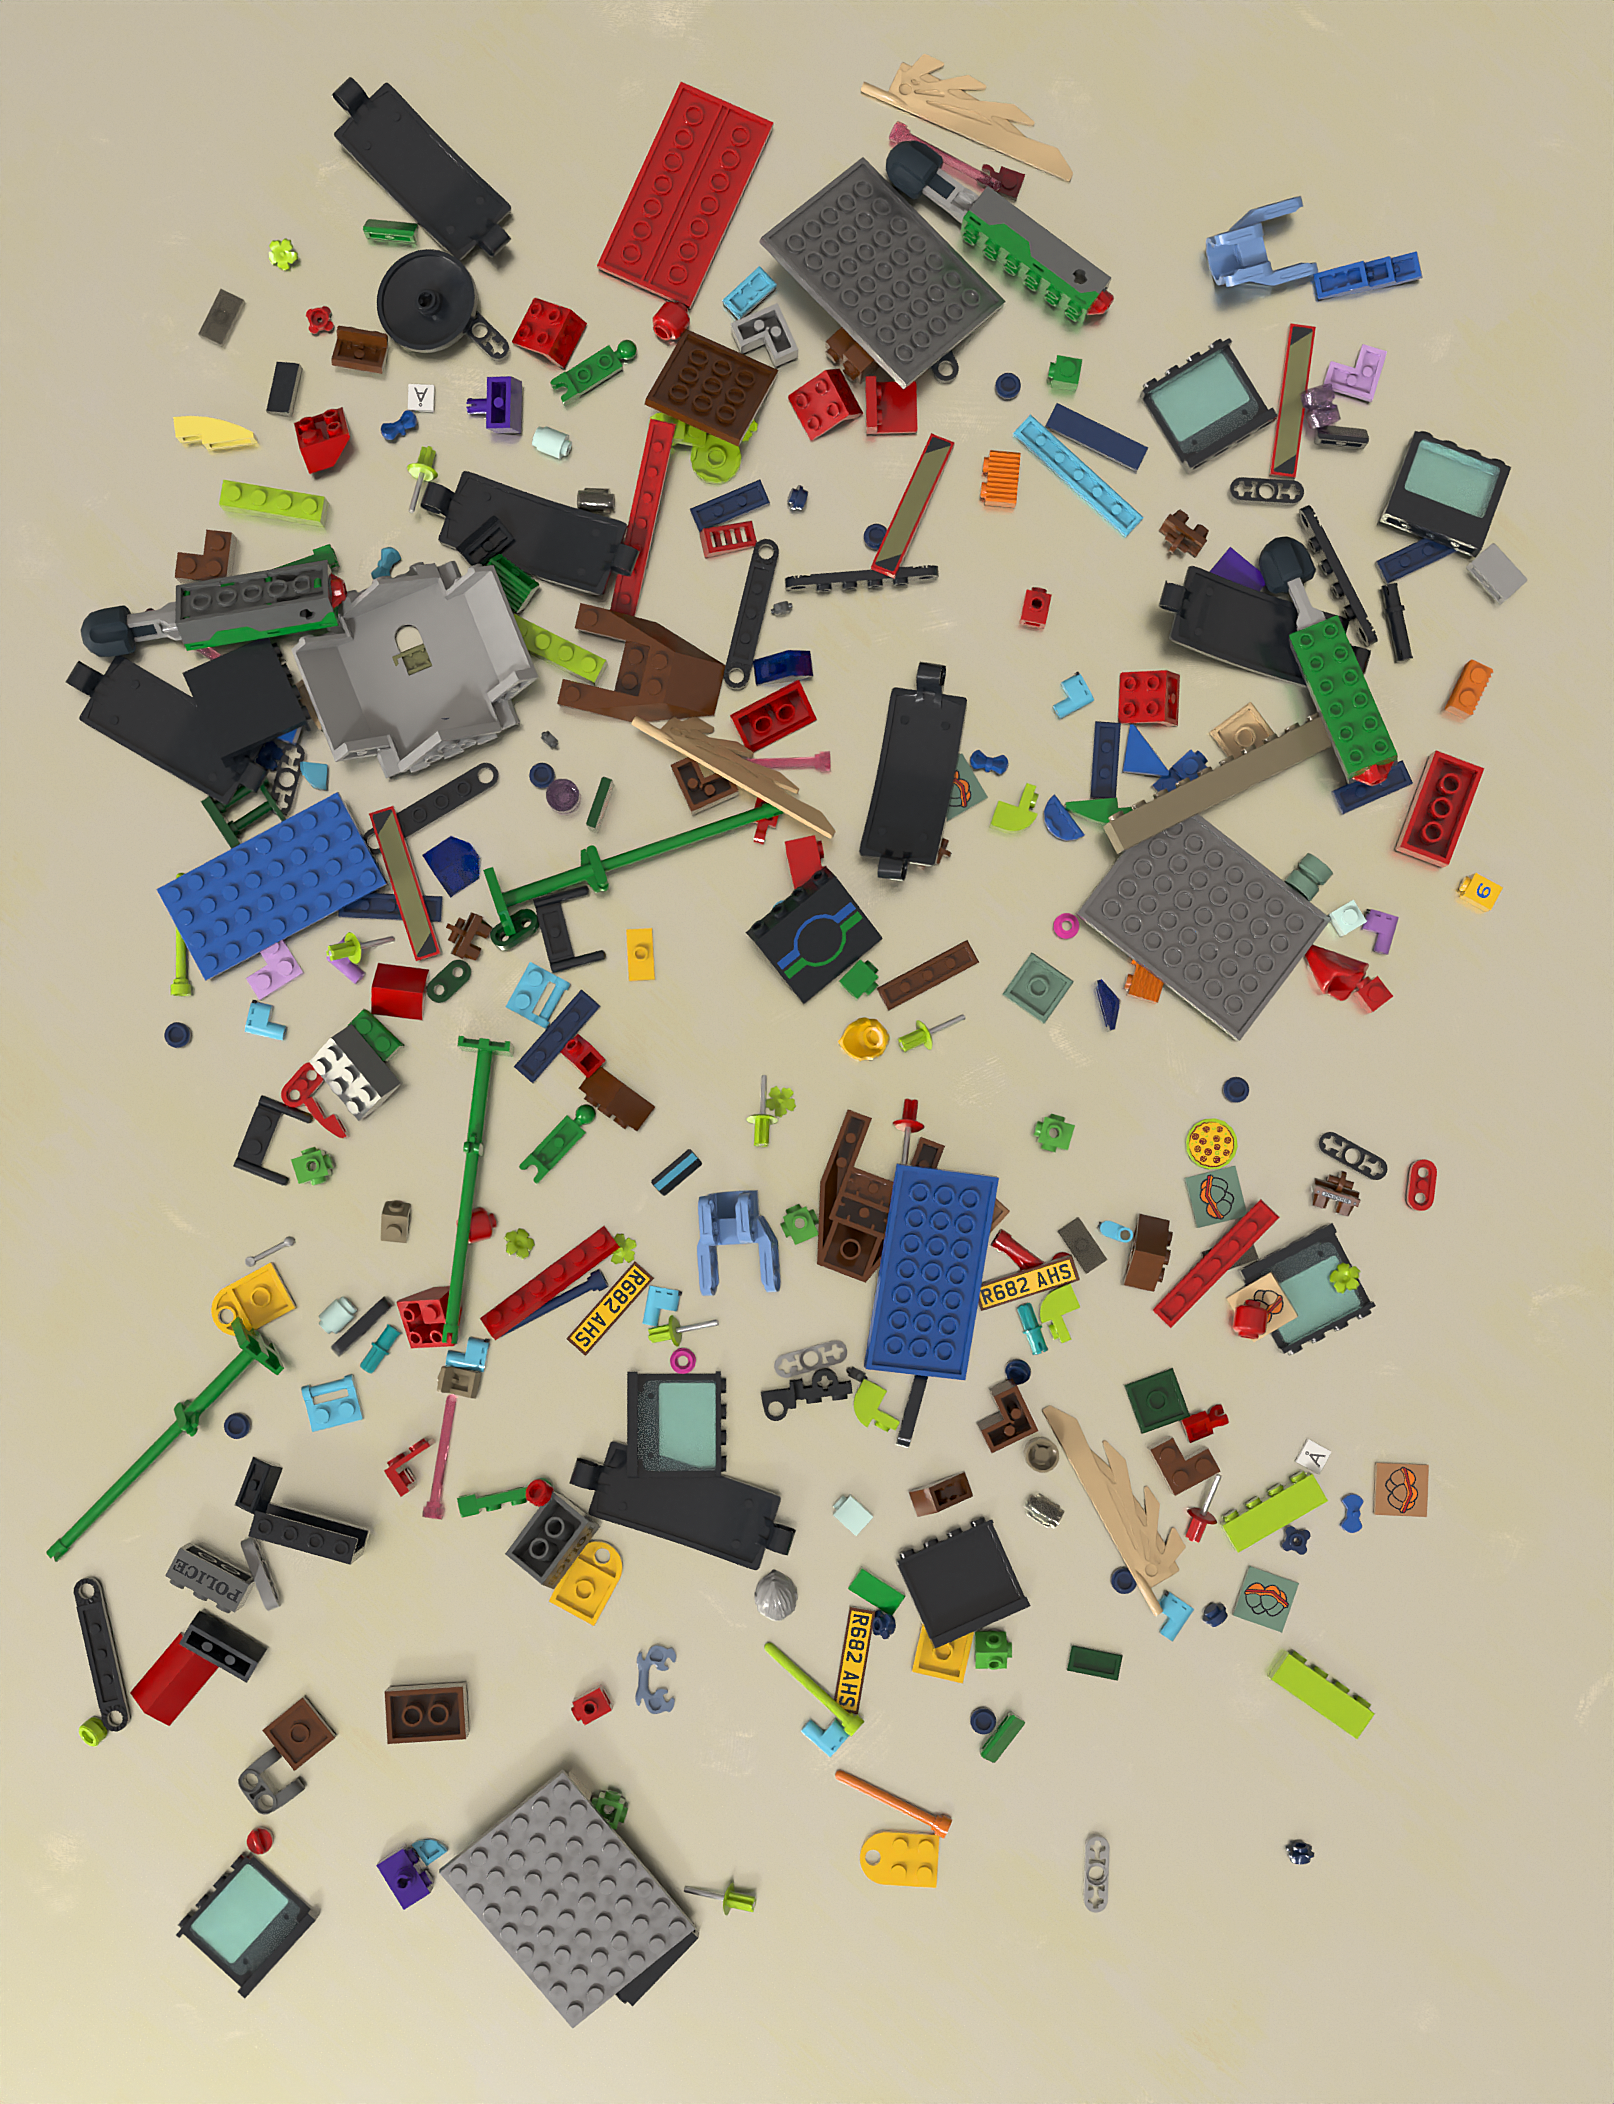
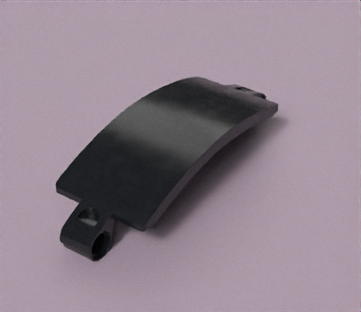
[332,77,511,261]
[420,471,640,596]
[1158,566,1371,688]
[65,655,270,805]
[859,661,967,882]
[569,1441,796,1570]

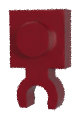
[977,164,1025,201]

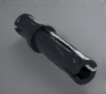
[1381,583,1413,662]

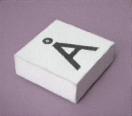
[408,384,435,412]
[1295,1439,1331,1474]

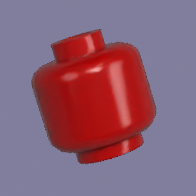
[652,302,690,340]
[456,1207,496,1244]
[1233,1300,1268,1339]

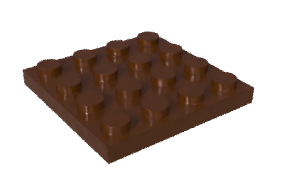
[644,329,779,447]

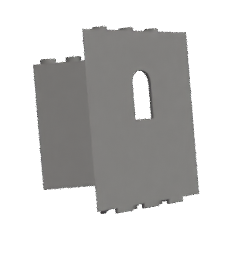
[291,561,538,778]

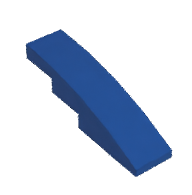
[1313,251,1423,300]

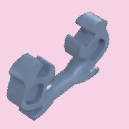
[635,1644,676,1714]

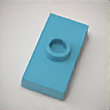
[722,266,777,320]

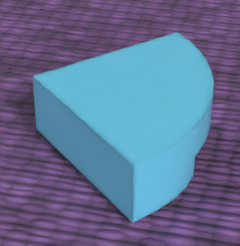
[300,762,327,791]
[412,1838,449,1866]

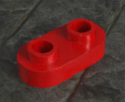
[281,1062,324,1108]
[1407,1159,1437,1211]

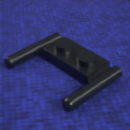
[533,885,606,973]
[233,1095,313,1186]

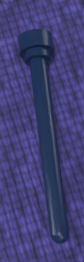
[500,1269,609,1338]

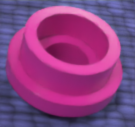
[1053,913,1079,939]
[670,1348,696,1374]

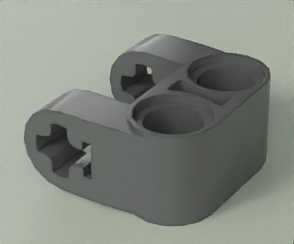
[238,1746,305,1815]

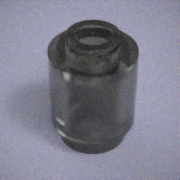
[577,488,615,514]
[1024,1493,1065,1529]

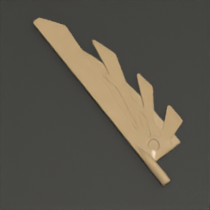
[861,54,1073,182]
[631,716,836,839]
[1042,1406,1186,1616]

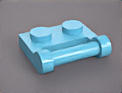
[506,962,571,1029]
[301,1374,364,1432]

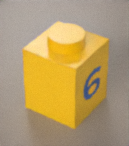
[1459,873,1503,912]

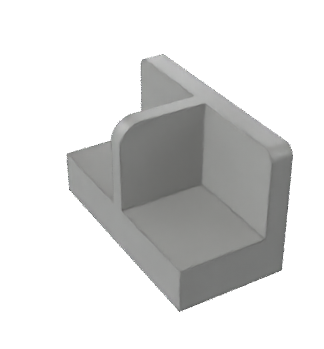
[1466,543,1527,605]

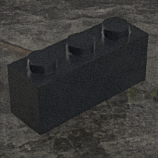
[179,1610,267,1683]

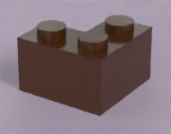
[825,327,880,384]
[175,529,237,584]
[670,757,739,815]
[578,1066,655,1131]
[1124,1214,1173,1292]
[977,1378,1038,1453]
[1147,1436,1221,1496]

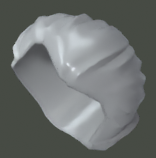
[754,1569,798,1621]

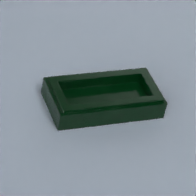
[1066,1644,1123,1681]

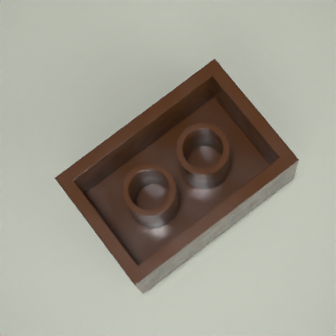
[385,1682,469,1744]

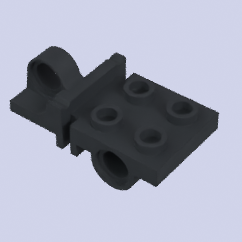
[761,1368,853,1421]

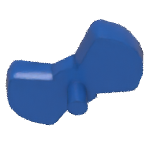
[381,410,417,440]
[970,750,1009,774]
[1341,1493,1364,1533]

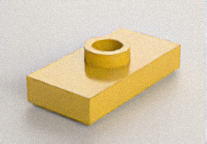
[626,928,655,981]

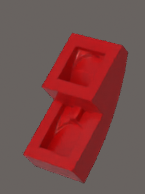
[303,1097,350,1139]

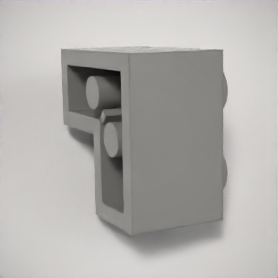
[730,303,798,367]

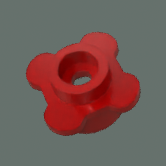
[306,306,334,334]

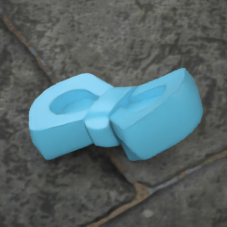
[371,547,401,580]

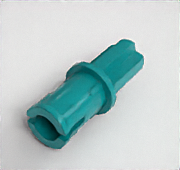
[1017,1303,1049,1355]
[360,1324,401,1374]

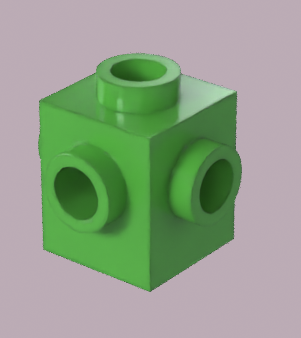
[1034,1114,1075,1153]
[291,1147,334,1186]
[780,1204,819,1245]
[974,1631,1012,1670]
[592,1790,628,1830]

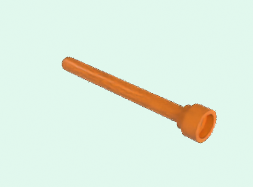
[835,1770,953,1839]

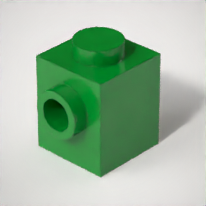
[1048,355,1083,392]
[839,959,879,1000]

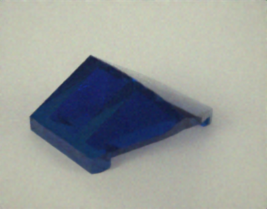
[422,836,480,898]
[1094,979,1122,1032]

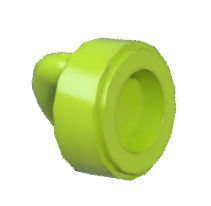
[79,1717,108,1747]

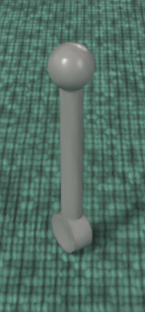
[245,1236,294,1267]

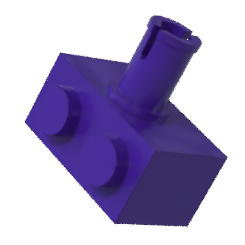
[466,376,522,433]
[376,1844,434,1910]

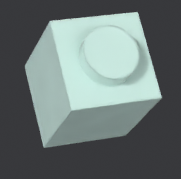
[1327,900,1367,937]
[833,1494,873,1536]

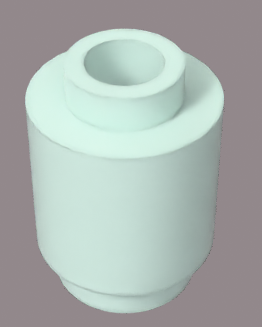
[532,426,572,459]
[319,1296,357,1334]

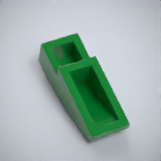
[1064,798,1132,826]

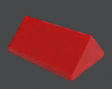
[730,679,817,752]
[130,1632,219,1726]

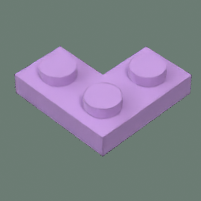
[1322,344,1387,402]
[246,940,304,1000]

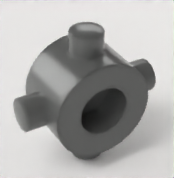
[771,601,793,616]
[540,731,558,748]
[846,1366,868,1382]

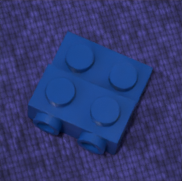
[1152,749,1208,792]

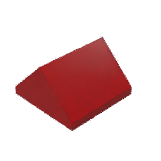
[371,963,429,1021]

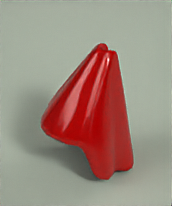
[1305,944,1369,1001]

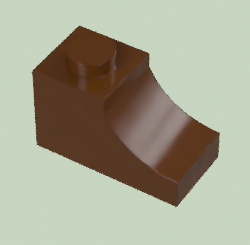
[909,1472,973,1517]

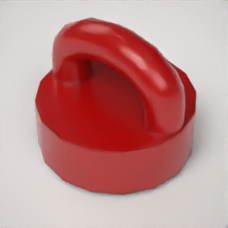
[526,1479,554,1507]
[246,1827,274,1855]

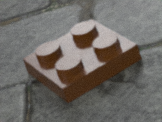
[262,1696,337,1771]

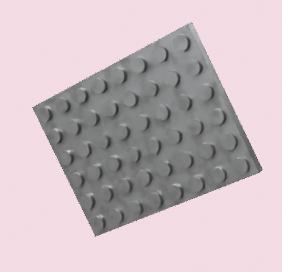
[759,157,1006,389]
[1076,814,1331,1041]
[439,1769,695,2029]

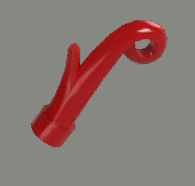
[991,1229,1070,1270]

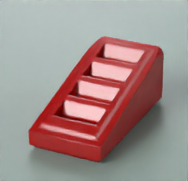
[699,521,757,558]

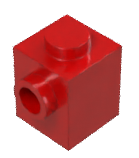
[1019,587,1052,629]
[1352,976,1393,1014]
[560,1034,606,1078]
[571,1684,613,1726]

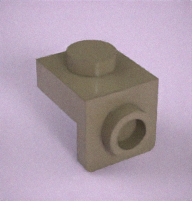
[381,1200,411,1243]
[437,1366,481,1399]

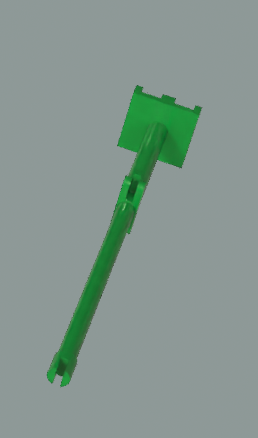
[483,803,783,937]
[442,1036,514,1344]
[46,1317,284,1562]

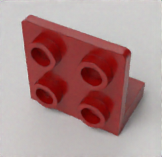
[512,298,587,368]
[788,369,863,440]
[865,376,918,434]
[1118,670,1180,726]
[384,1438,435,1497]

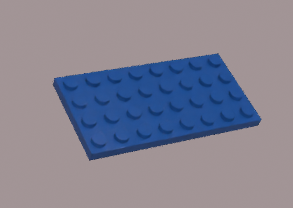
[156,792,388,981]
[864,1163,999,1380]

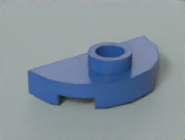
[1044,794,1085,841]

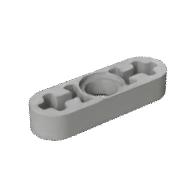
[774,1340,847,1378]
[241,1537,281,1611]
[1083,1834,1110,1913]

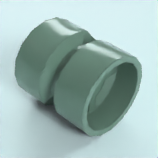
[1284,853,1333,902]

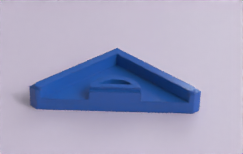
[1123,724,1172,777]

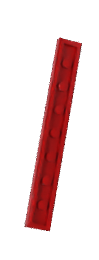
[610,418,676,616]

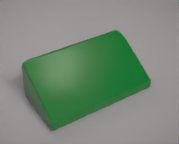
[363,219,418,243]
[848,1567,906,1616]
[979,1711,1025,1763]

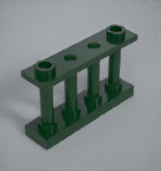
[201,777,288,849]

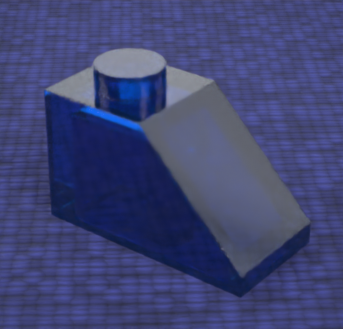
[753,650,813,686]

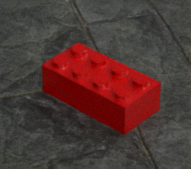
[1395,750,1484,868]

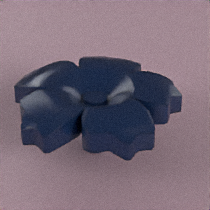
[255,741,284,770]

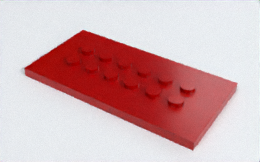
[597,82,774,309]

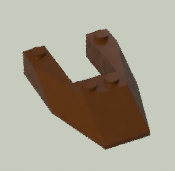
[557,603,726,722]
[817,1109,945,1283]

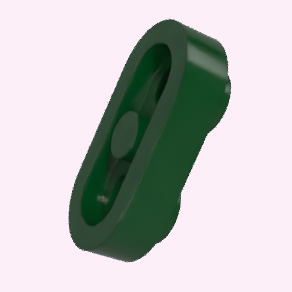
[490,909,539,950]
[427,960,472,1003]

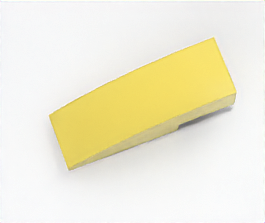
[173,416,258,450]

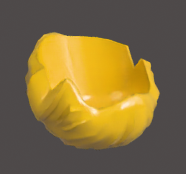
[838,1017,890,1061]

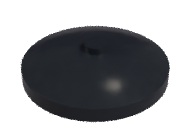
[377,249,478,353]

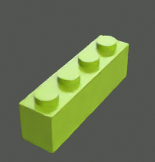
[219,480,329,528]
[514,614,608,687]
[1220,1471,1328,1553]
[1268,1650,1375,1739]

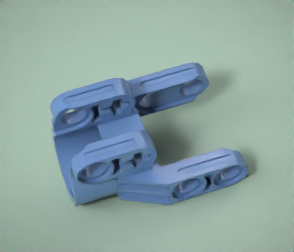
[1206,196,1319,287]
[697,1190,781,1296]

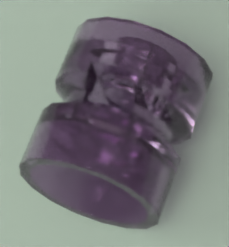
[1299,384,1341,429]
[546,779,581,816]

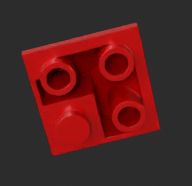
[294,407,350,474]
[396,1286,462,1349]

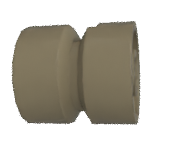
[1024,1437,1059,1473]

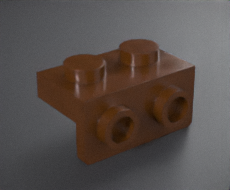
[331,325,389,374]

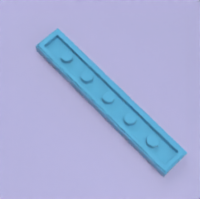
[1013,414,1144,538]

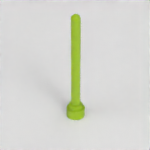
[170,872,191,996]
[764,1642,865,1737]

